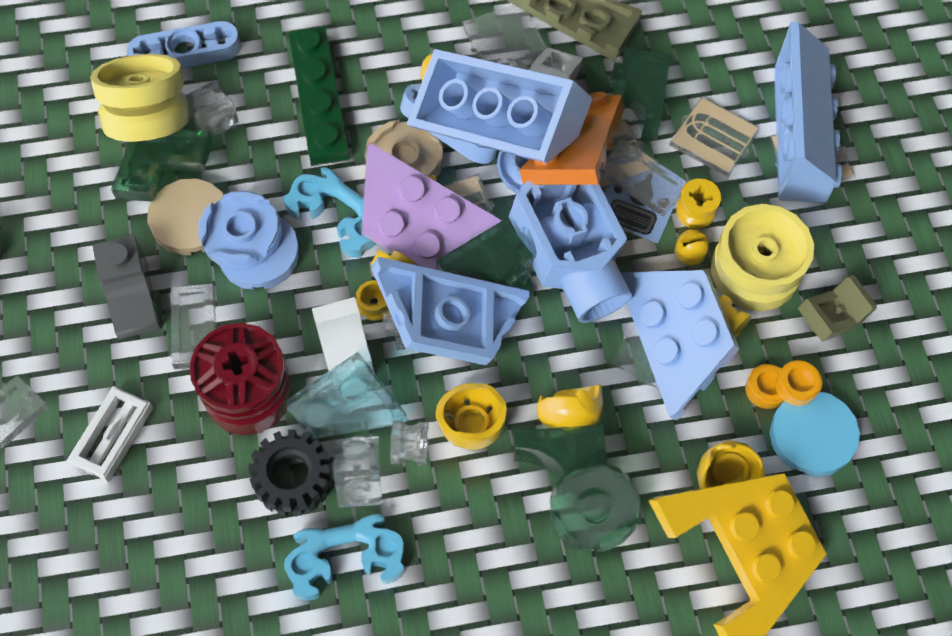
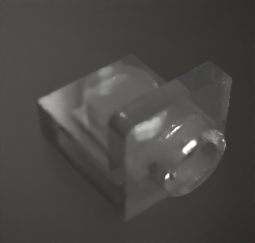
[185,81,239,139]

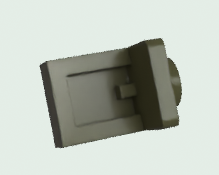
[797,276,877,342]

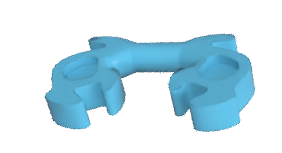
[283,167,377,258]
[284,514,405,600]

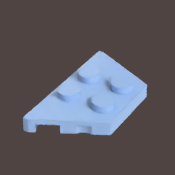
[372,257,529,365]
[621,270,739,420]

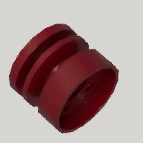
[189,323,293,435]

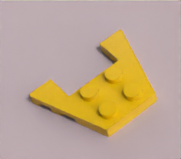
[649,474,827,636]

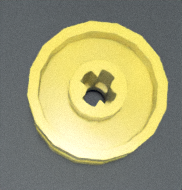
[90,54,190,142]
[711,204,814,312]

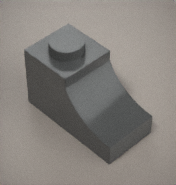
[92,235,160,340]

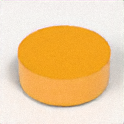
[775,360,822,406]
[745,364,784,409]

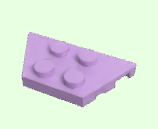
[361,143,507,271]

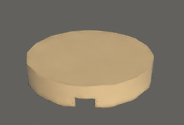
[365,120,444,178]
[147,178,223,256]

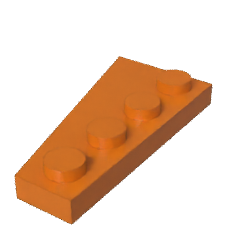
[519,92,624,185]

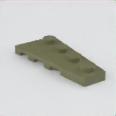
[507,0,642,62]

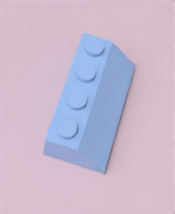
[774,22,842,203]
[407,49,593,163]

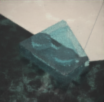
[286,352,407,439]

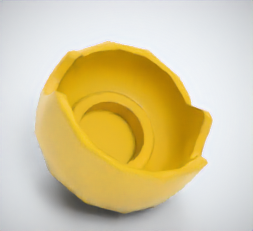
[536,384,603,434]
[696,440,766,489]

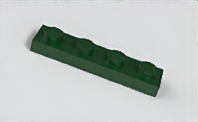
[288,25,350,166]

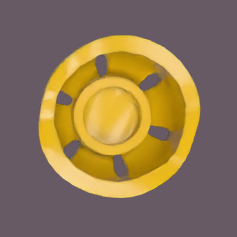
[436,383,506,450]

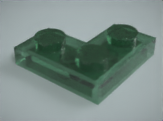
[111,130,214,202]

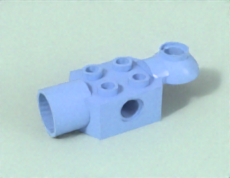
[497,151,632,323]

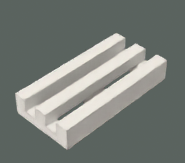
[67,386,154,483]

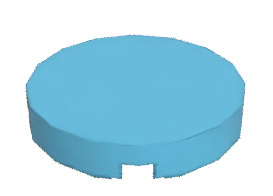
[769,392,860,477]

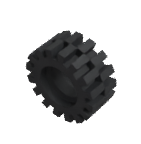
[248,430,333,517]

